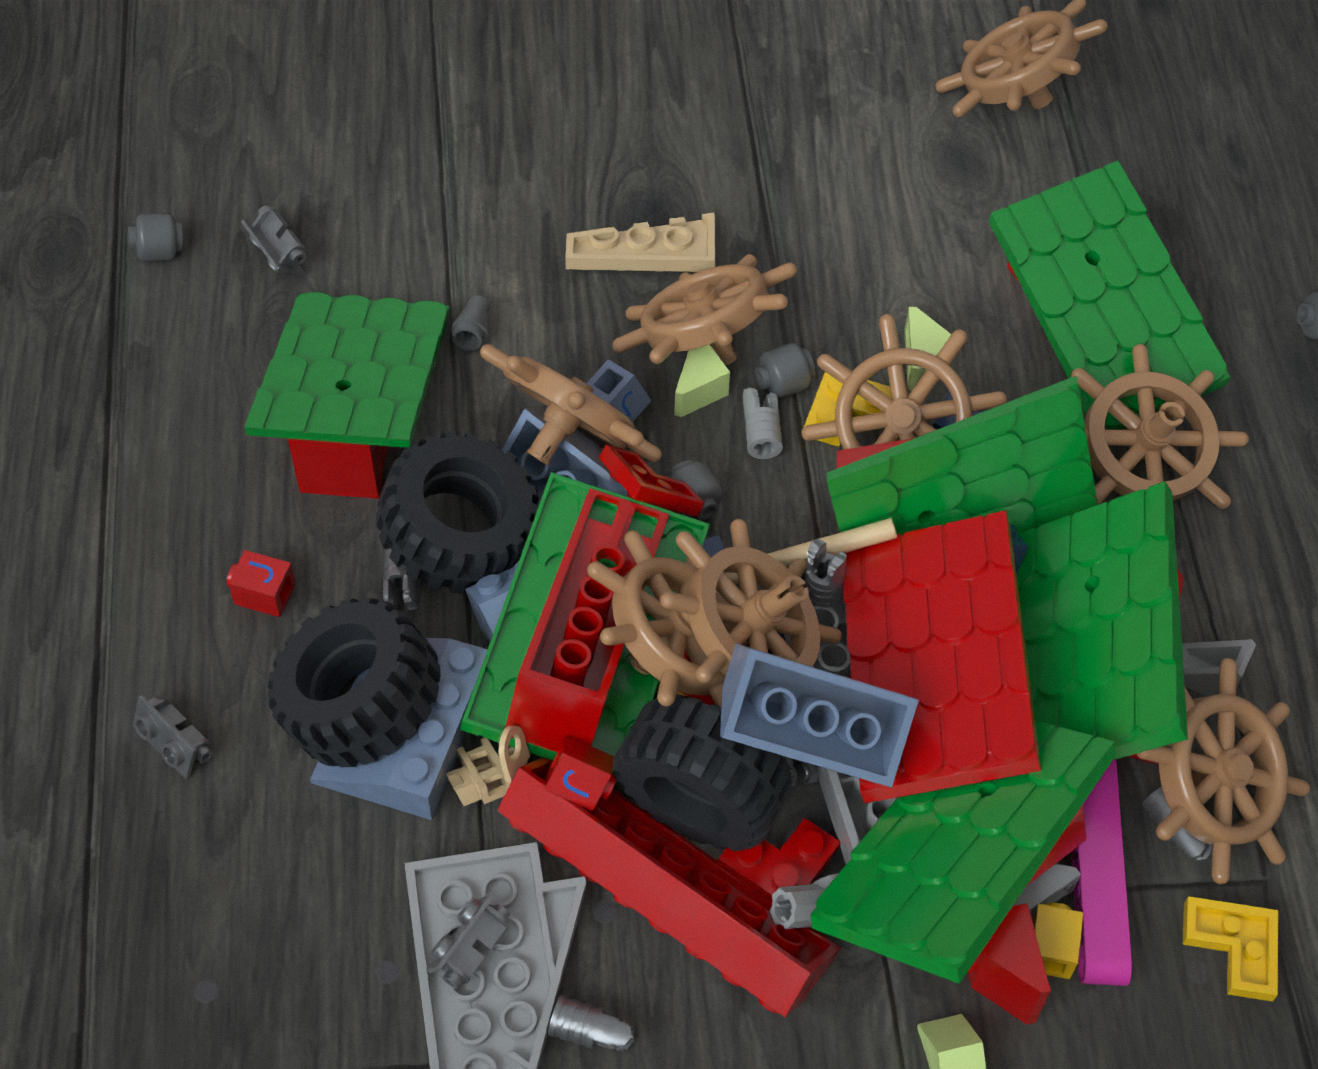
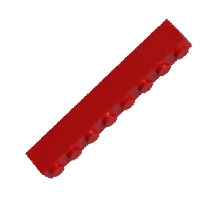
[497,757,842,1017]

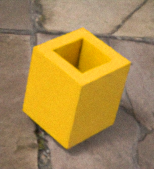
[1032,903,1083,980]

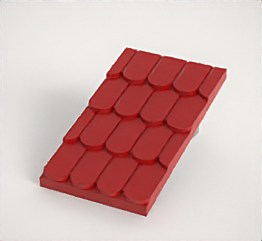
[843,510,1041,803]

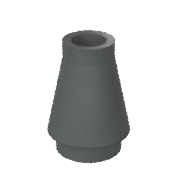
[451,295,490,351]

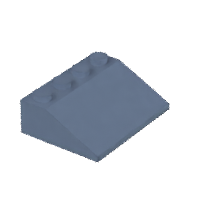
[310,638,487,820]

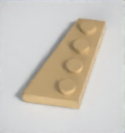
[565,212,715,272]

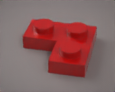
[599,444,705,517]
[718,818,841,899]

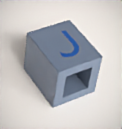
[586,359,651,422]

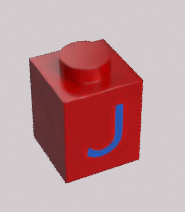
[227,550,296,617]
[544,735,617,811]

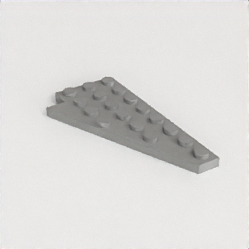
[404,842,586,1069]

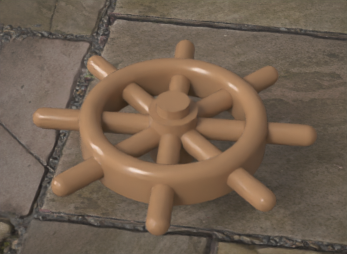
[935,0,1108,118]
[612,254,797,366]
[801,314,1007,450]
[480,344,662,466]
[1071,344,1249,509]
[660,519,843,683]
[587,531,748,707]
[1137,658,1310,884]

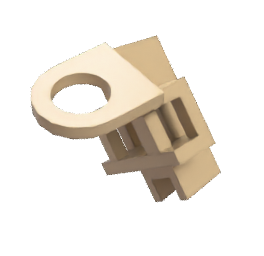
[446,725,530,806]

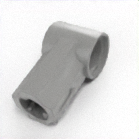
[770,874,838,929]

